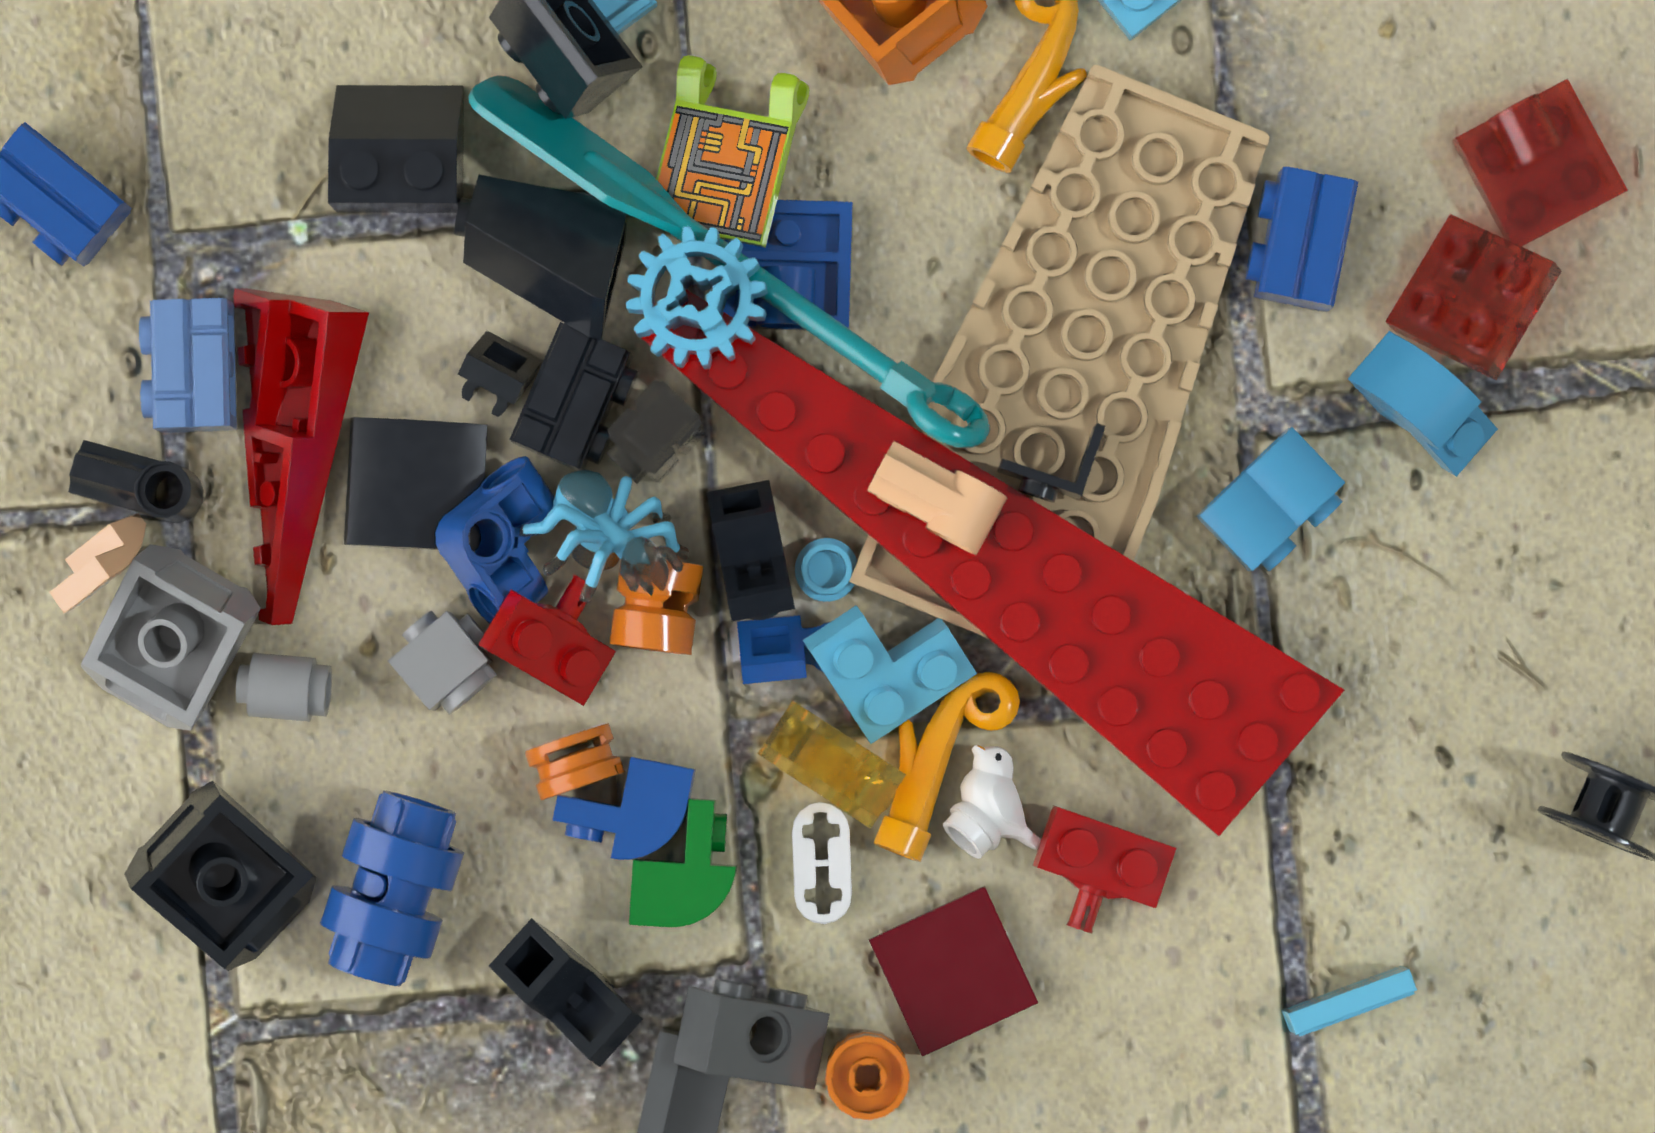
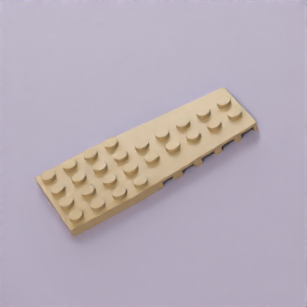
[849,65,1270,639]

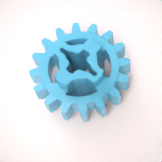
[626,226,768,369]

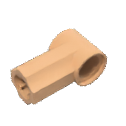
[868,441,1007,555]

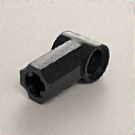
[68,440,204,523]

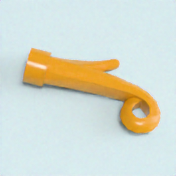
[966,0,1087,173]
[873,672,1020,862]

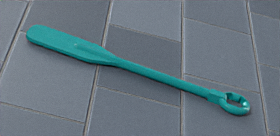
[468,75,990,448]

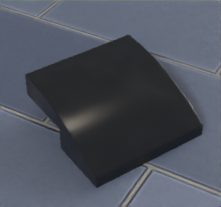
[344,417,488,552]

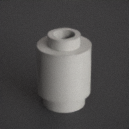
[236,653,332,722]

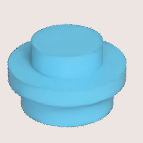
[795,538,857,602]

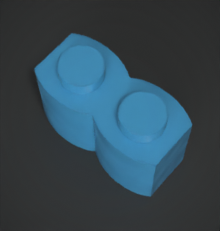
[1196,427,1345,572]

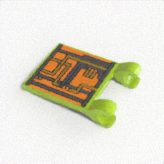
[648,55,810,248]

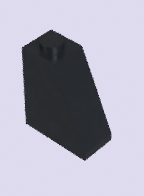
[454,174,628,340]

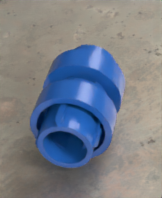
[320,790,464,986]

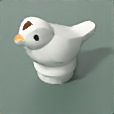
[943,745,1041,859]

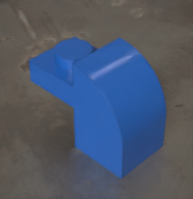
[552,757,696,860]

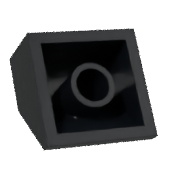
[489,0,643,119]
[328,85,464,213]

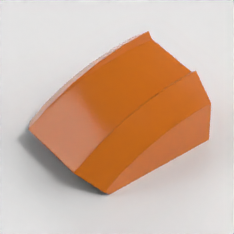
[818,0,988,85]

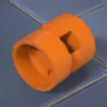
[609,557,703,655]
[825,1030,910,1120]

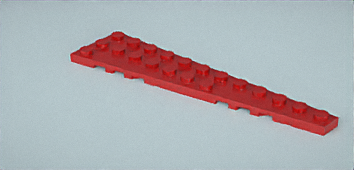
[634,289,1345,836]

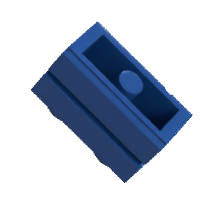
[0,122,132,267]
[1245,167,1358,312]

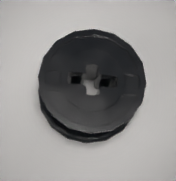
[1537,751,1655,862]

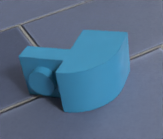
[1348,331,1498,477]

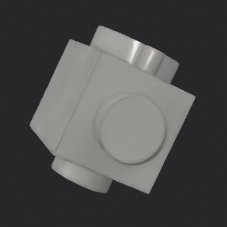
[388,611,497,715]

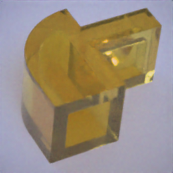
[757,700,906,829]

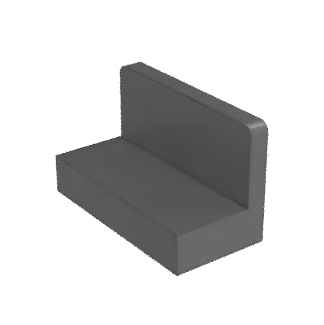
[637,1027,729,1133]

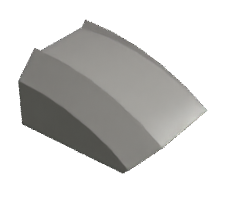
[81,544,261,731]

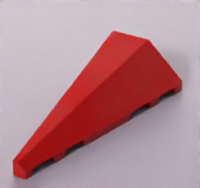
[233,288,369,625]

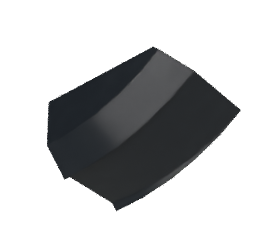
[124,781,317,971]

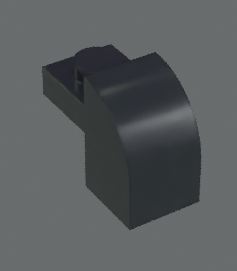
[707,480,795,622]
[489,918,643,1067]

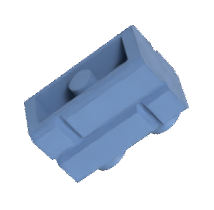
[139,298,237,433]

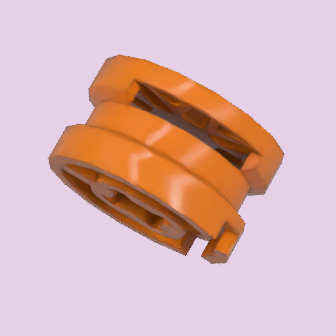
[525,723,625,800]

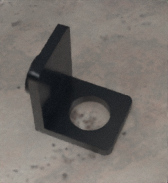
[997,423,1105,503]

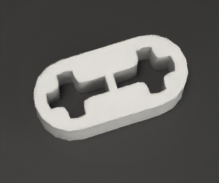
[792,802,852,924]

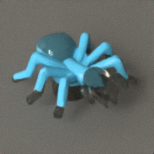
[520,469,690,603]

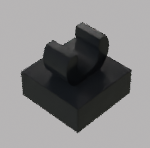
[458,331,543,417]

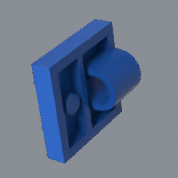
[724,200,853,330]

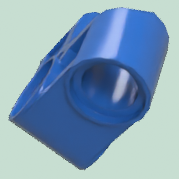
[435,456,555,624]

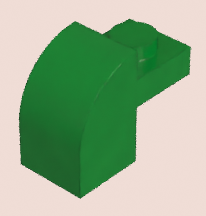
[629,798,737,927]

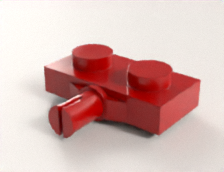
[478,574,616,706]
[1033,805,1177,934]

